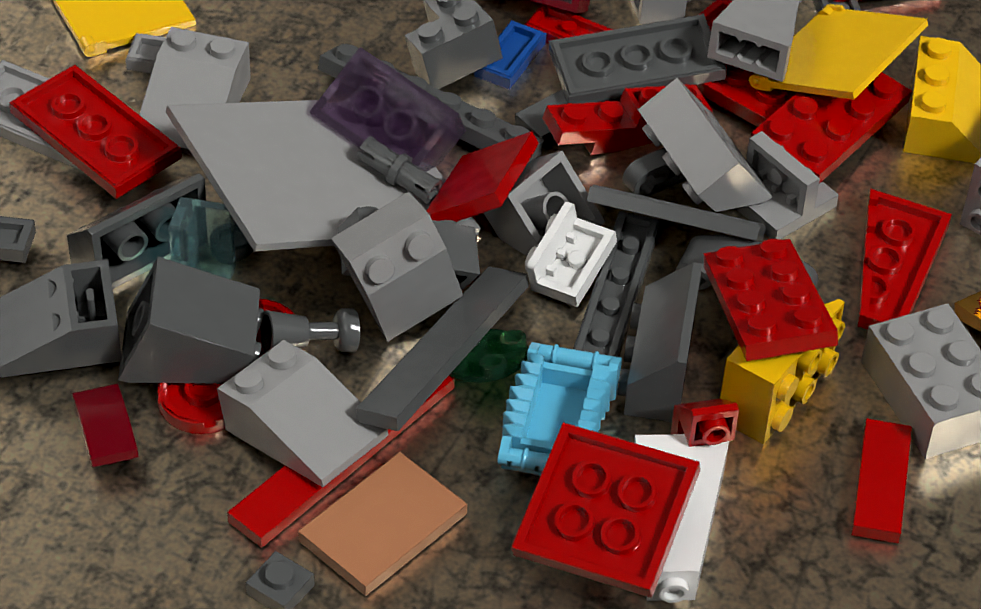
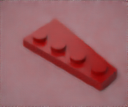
[857,189,952,330]

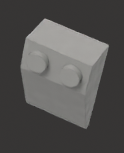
[139,27,251,155]
[331,191,463,342]
[217,340,389,487]

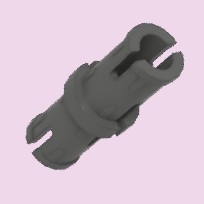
[356,136,442,204]

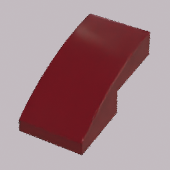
[72,383,139,468]

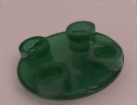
[449,329,528,383]

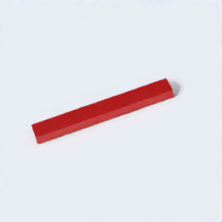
[227,375,455,548]

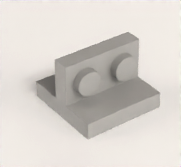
[735,131,839,239]

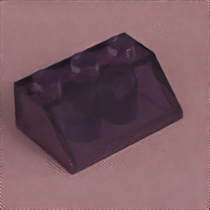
[309,47,466,172]

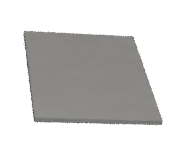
[165,98,481,251]

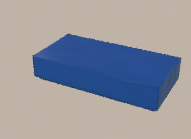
[474,20,547,90]

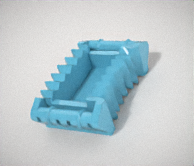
[498,342,622,475]

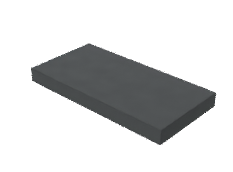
[549,14,727,104]
[587,185,766,241]

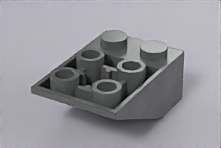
[0,259,121,378]

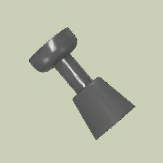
[261,308,360,353]

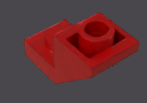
[670,398,739,447]

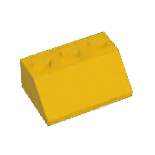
[903,36,981,163]

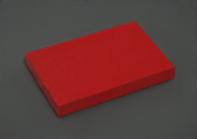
[426,131,539,222]

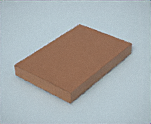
[298,452,468,596]

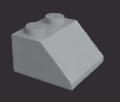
[484,150,605,256]

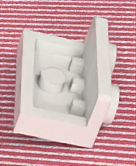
[525,201,617,307]

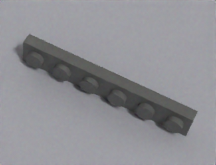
[318,43,544,162]

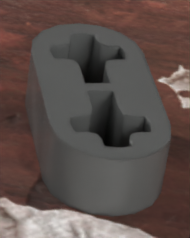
[622,147,687,197]

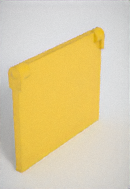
[52,0,196,57]
[749,4,928,100]

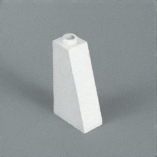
[634,434,729,603]

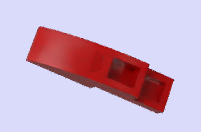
[543,84,713,155]

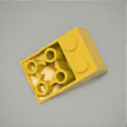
[720,299,845,445]

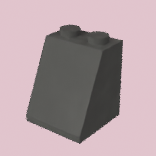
[118,257,264,384]

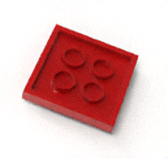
[511,422,700,598]

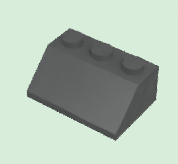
[67,173,209,289]
[617,262,703,422]

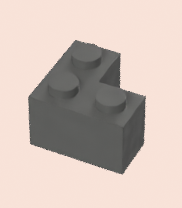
[405,0,503,89]

